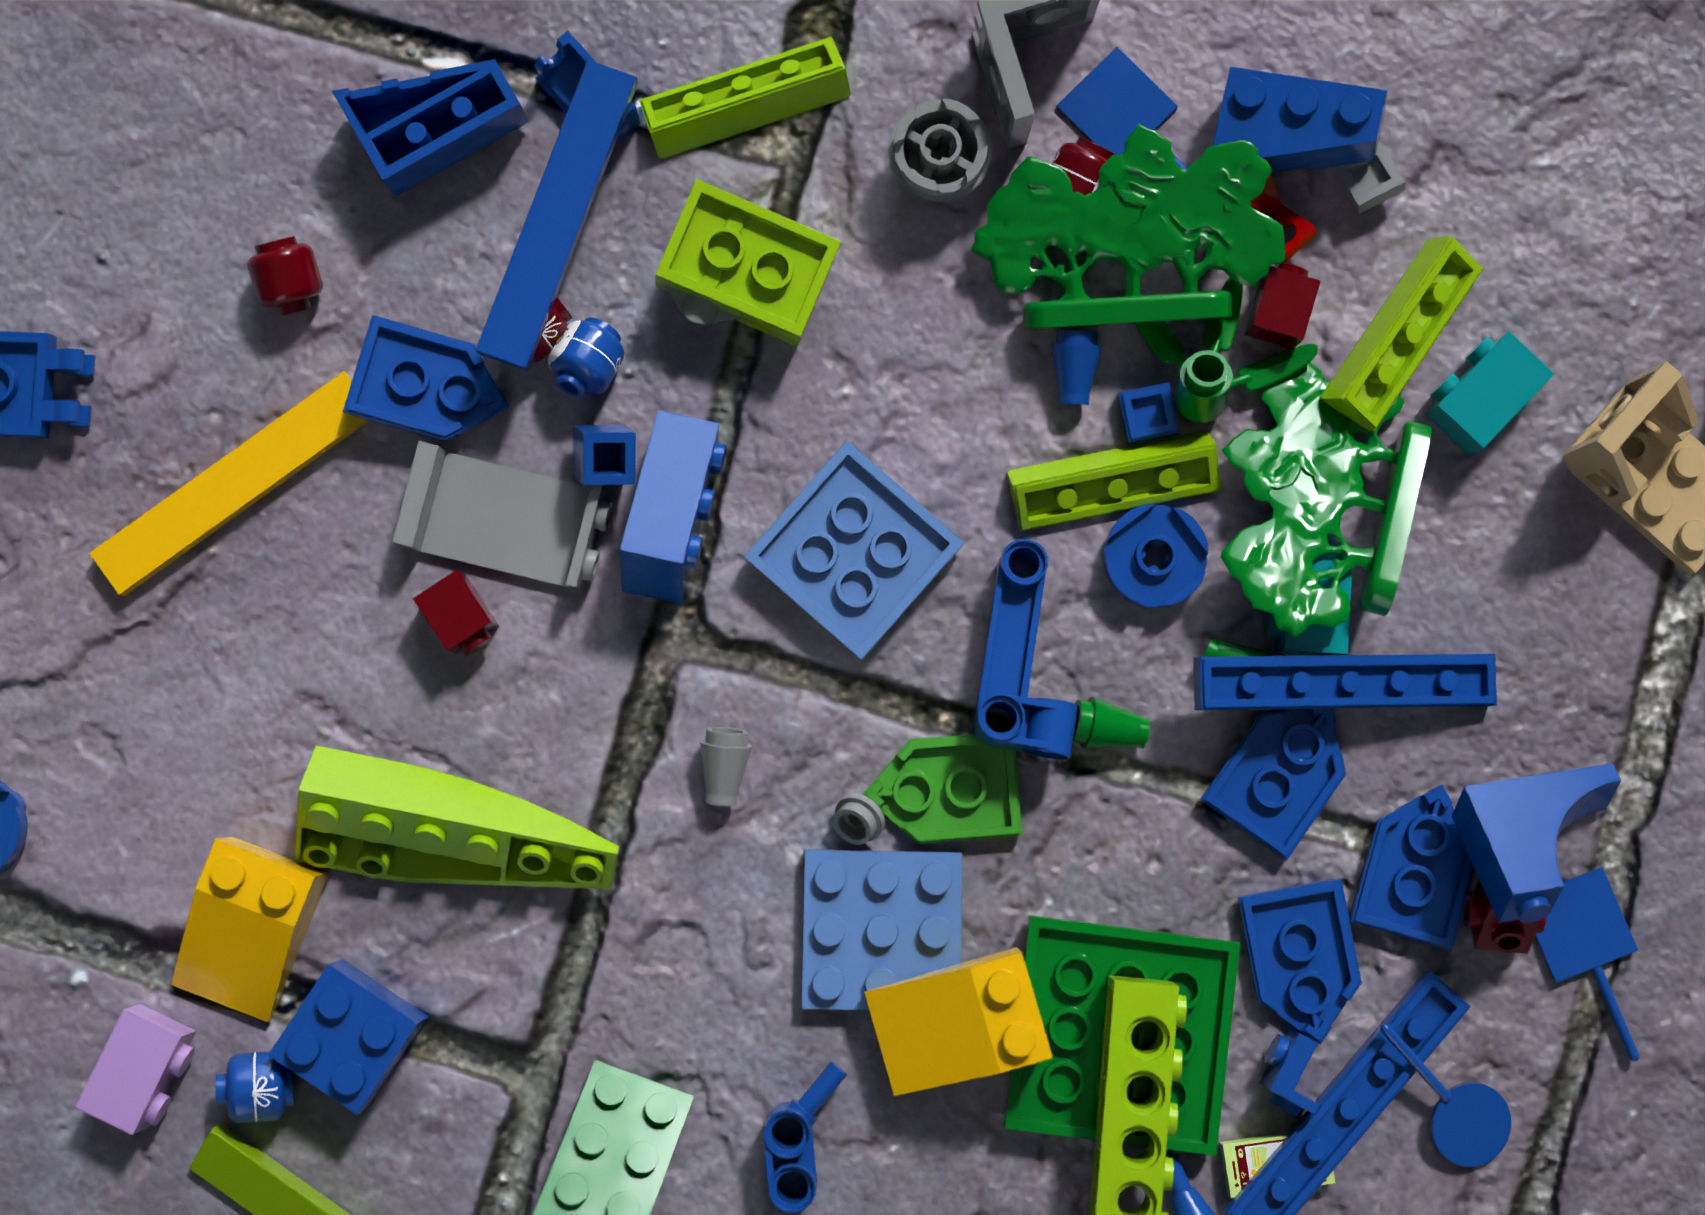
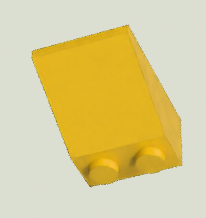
[171,837,329,1023]
[864,947,1053,1096]

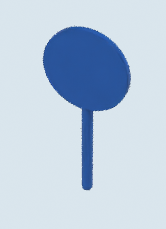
[1380,1024,1511,1167]

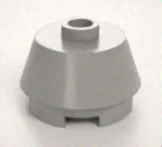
[888,99,992,202]

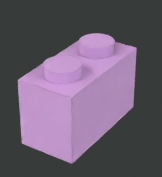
[75,1004,196,1135]

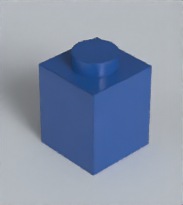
[573,425,636,485]

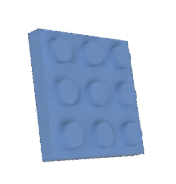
[744,440,965,661]
[802,849,962,1010]

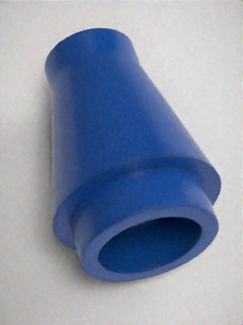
[1051,330,1103,405]

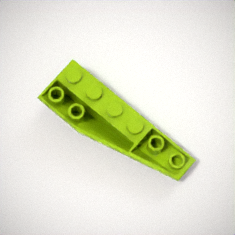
[295,745,619,889]

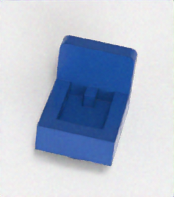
[1260,1027,1321,1117]

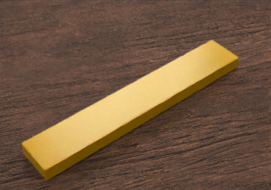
[89,371,370,596]

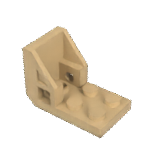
[1562,361,1705,575]

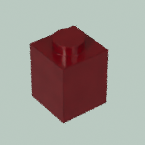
[1244,264,1321,349]
[412,570,499,656]

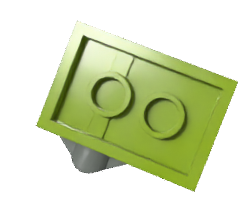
[655,179,841,347]

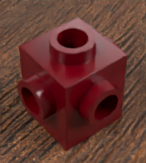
[1463,880,1546,954]

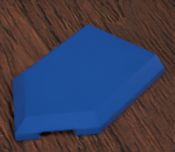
[343,315,510,442]
[1200,709,1346,860]
[1349,785,1474,951]
[1237,878,1362,1045]

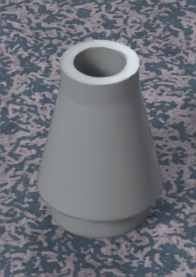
[700,727,752,806]

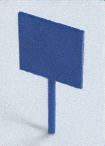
[1056,47,1187,170]
[1535,867,1639,1061]

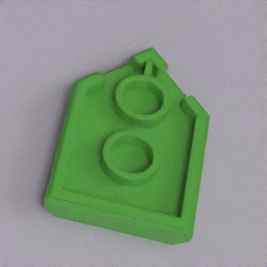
[862,732,1022,844]

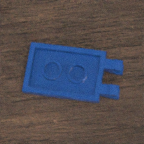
[0,331,96,439]

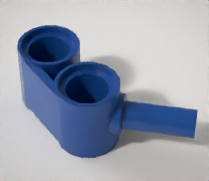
[763,1061,847,1213]

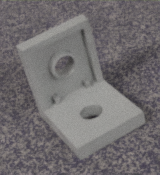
[971,0,1100,150]

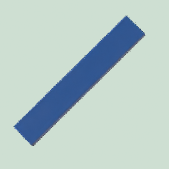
[476,60,638,372]
[1193,654,1497,711]
[1223,970,1471,1215]

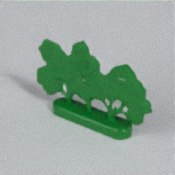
[971,123,1285,329]
[1220,362,1432,637]

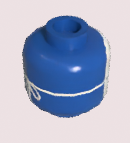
[547,317,625,397]
[215,1051,294,1123]

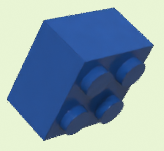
[268,959,429,1115]

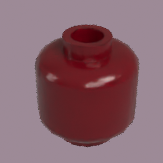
[247,236,323,316]

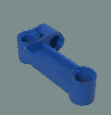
[973,539,1078,759]

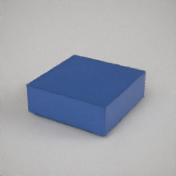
[1116,382,1180,445]

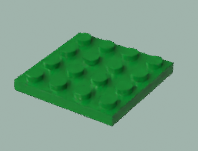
[1003,915,1240,1156]

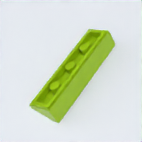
[639,37,851,159]
[1320,236,1483,431]
[1007,431,1221,532]
[189,1123,351,1215]

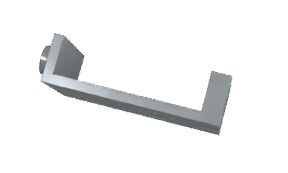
[392,441,613,591]

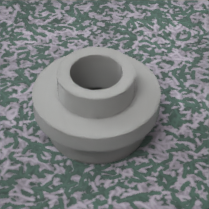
[833,793,885,845]

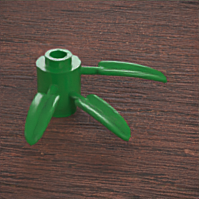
[1135,277,1318,423]

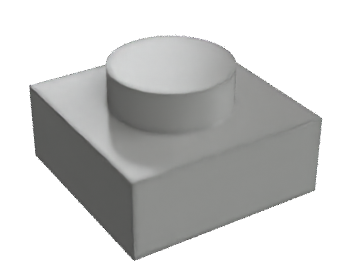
[1334,141,1405,214]

